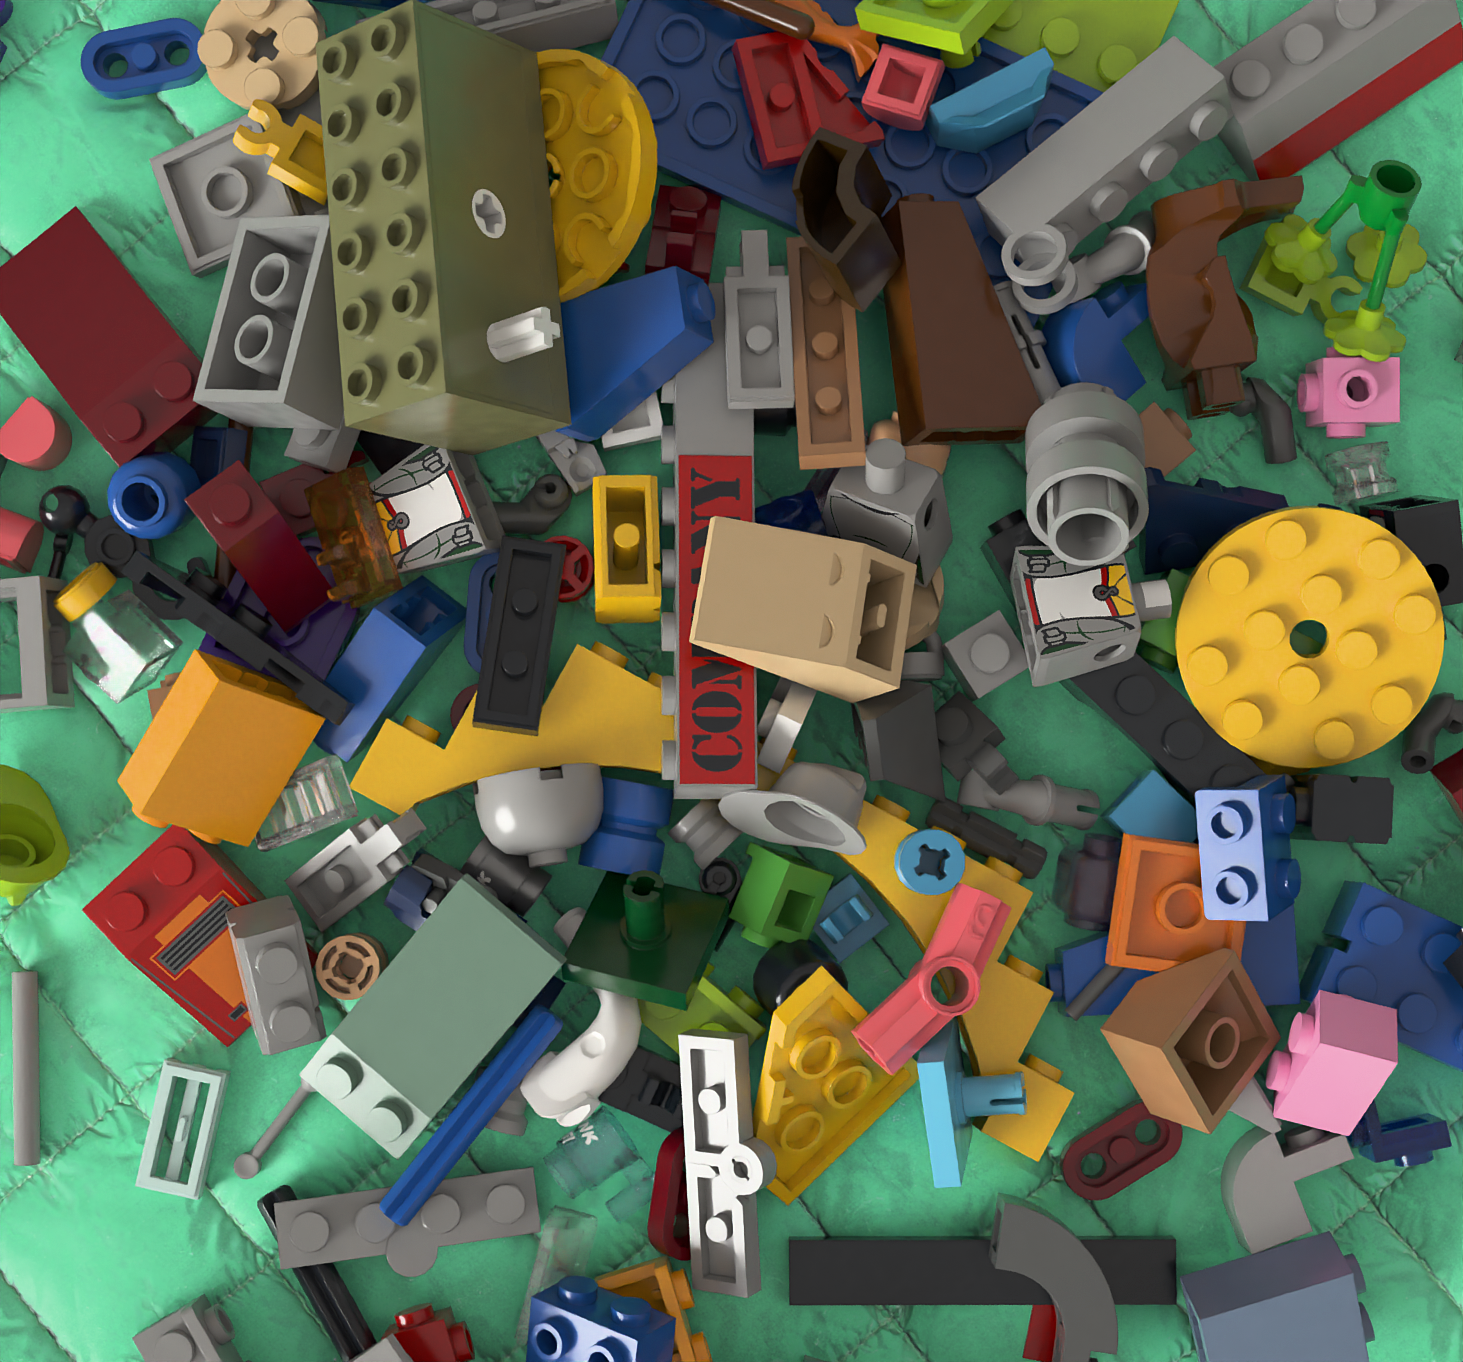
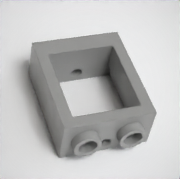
[0,575,75,713]

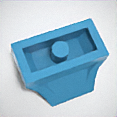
[925,47,1054,154]

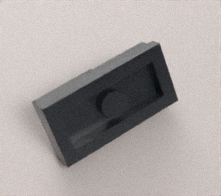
[598,1045,683,1132]

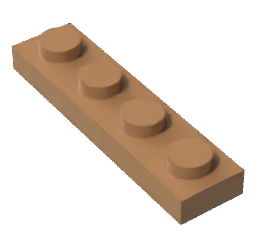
[786,236,866,470]

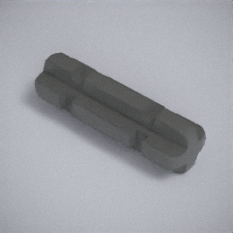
[925,797,1048,879]

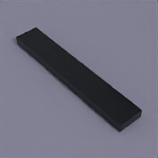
[789,1236,1177,1305]

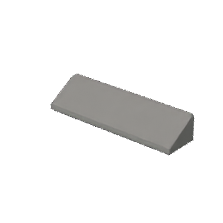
[355,0,618,52]

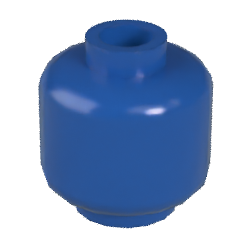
[107,452,201,539]

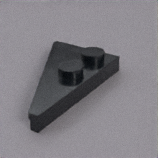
[121,551,355,726]

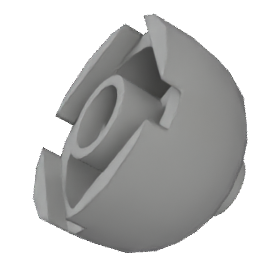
[472,763,604,868]

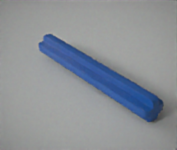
[379,1004,563,1226]

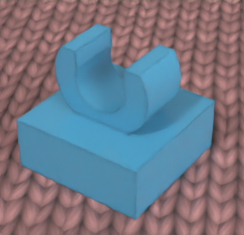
[813,873,890,964]

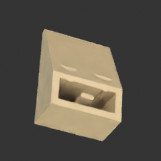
[689,516,917,703]

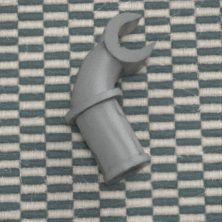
[1051,211,1155,304]
[957,770,1100,830]

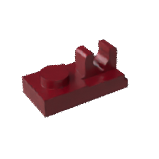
[645,185,722,287]

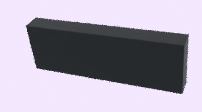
[472,536,566,736]

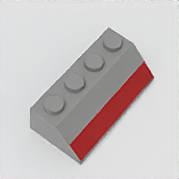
[1214,0,1463,181]

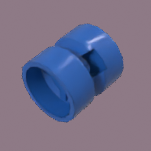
[578,777,674,875]

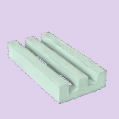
[135,1058,231,1200]

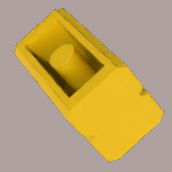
[592,475,662,624]

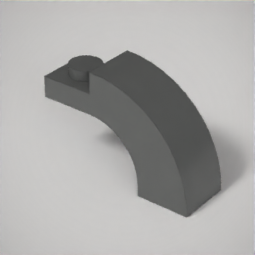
[989,1192,1118,1362]

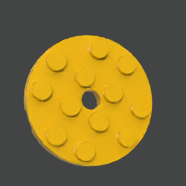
[536,49,658,303]
[1175,506,1445,768]

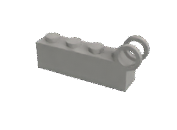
[975,36,1233,315]

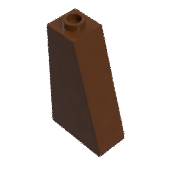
[881,193,1042,446]

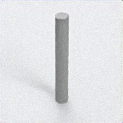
[12,971,41,1166]

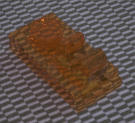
[303,466,403,609]

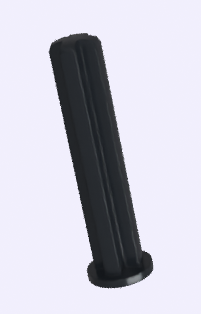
[257,1185,377,1362]

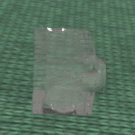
[62,589,183,704]

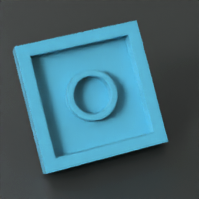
[917,1016,1027,1188]

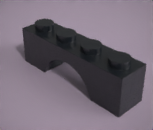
[1058,652,1267,809]

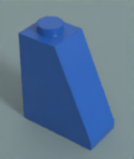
[556,266,716,442]
[313,575,466,763]

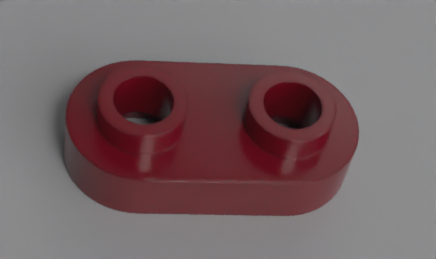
[1060,1099,1183,1201]
[647,1127,691,1261]

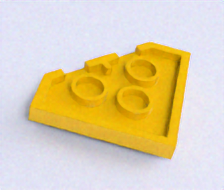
[752,965,919,1206]

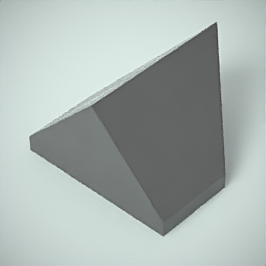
[851,680,946,803]

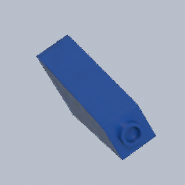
[1045,904,1301,1017]

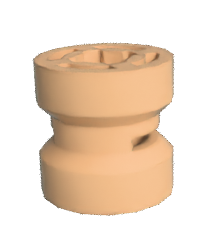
[315,932,389,1000]

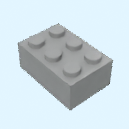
[193,215,344,430]

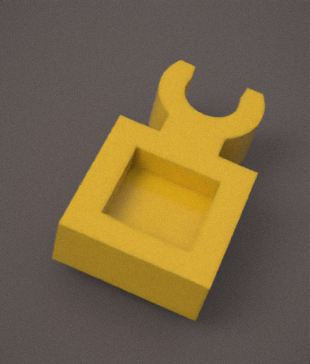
[233,99,328,206]

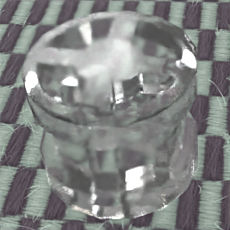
[1324,441,1399,506]

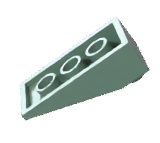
[299,873,567,1160]

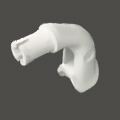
[520,907,642,1127]

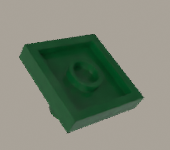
[561,870,729,1011]

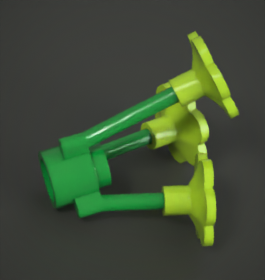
[1264,160,1427,362]

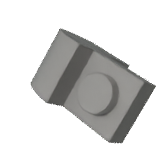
[1220,1125,1354,1254]

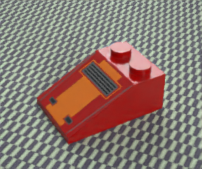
[82,825,319,1047]

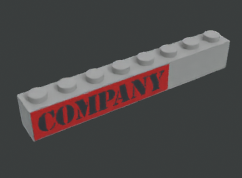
[661,283,758,799]

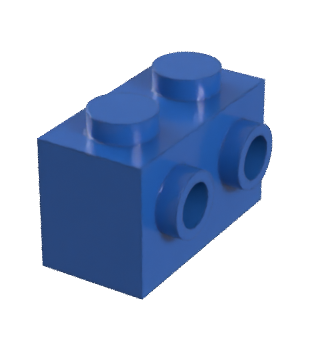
[526,1276,676,1362]

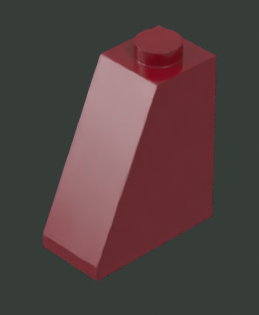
[184,460,337,634]

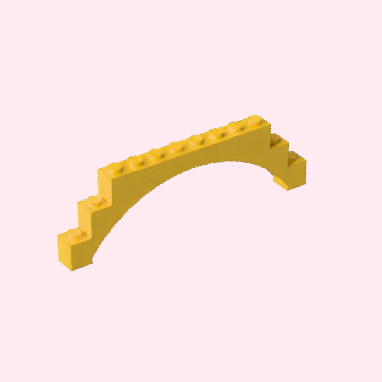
[349,641,1074,1162]

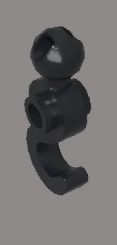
[39,485,212,620]

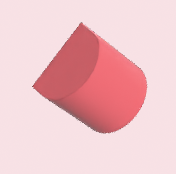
[861,43,945,131]
[0,396,72,471]
[0,507,44,574]

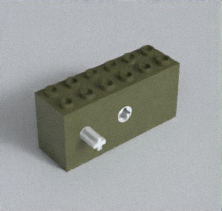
[316,0,572,455]

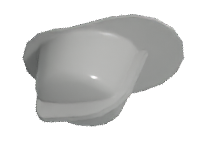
[718,762,867,855]

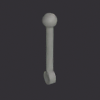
[234,1077,317,1179]

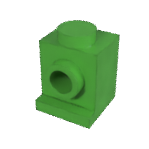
[729,842,834,949]

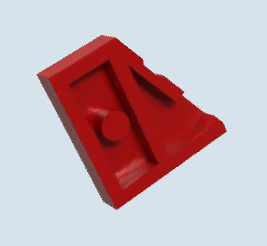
[732,31,885,170]

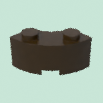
[792,127,902,312]

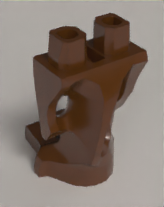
[1146,175,1304,420]

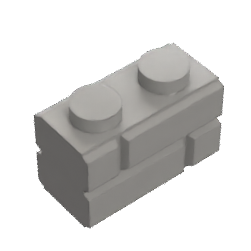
[225,895,327,1055]

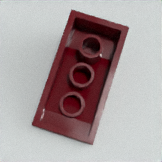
[0,206,219,468]

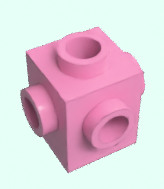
[1297,347,1400,439]

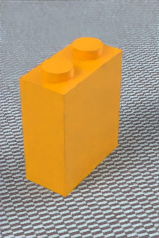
[117,649,326,847]

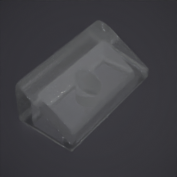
[514,1205,598,1346]

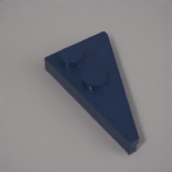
[1139,467,1357,575]

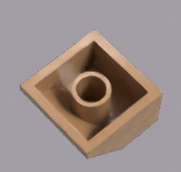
[1100,948,1281,1135]

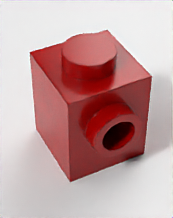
[381,1303,475,1362]

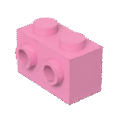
[1266,990,1398,1136]

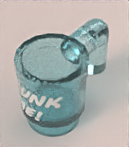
[543,1105,655,1224]

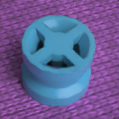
[894,829,965,895]

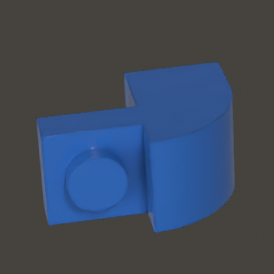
[1042,281,1149,401]

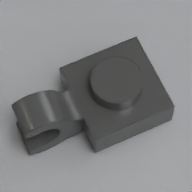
[935,691,1019,795]

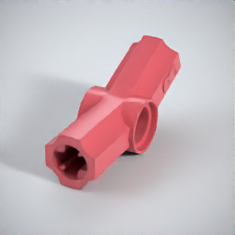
[851,883,1011,1075]

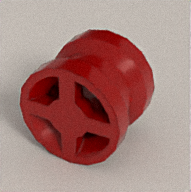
[544,535,594,603]

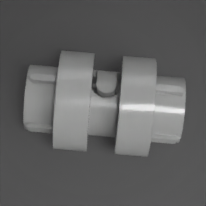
[1025,382,1149,566]

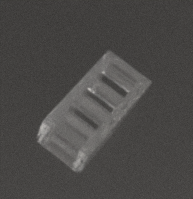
[254,754,358,852]

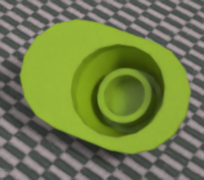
[0,764,70,907]

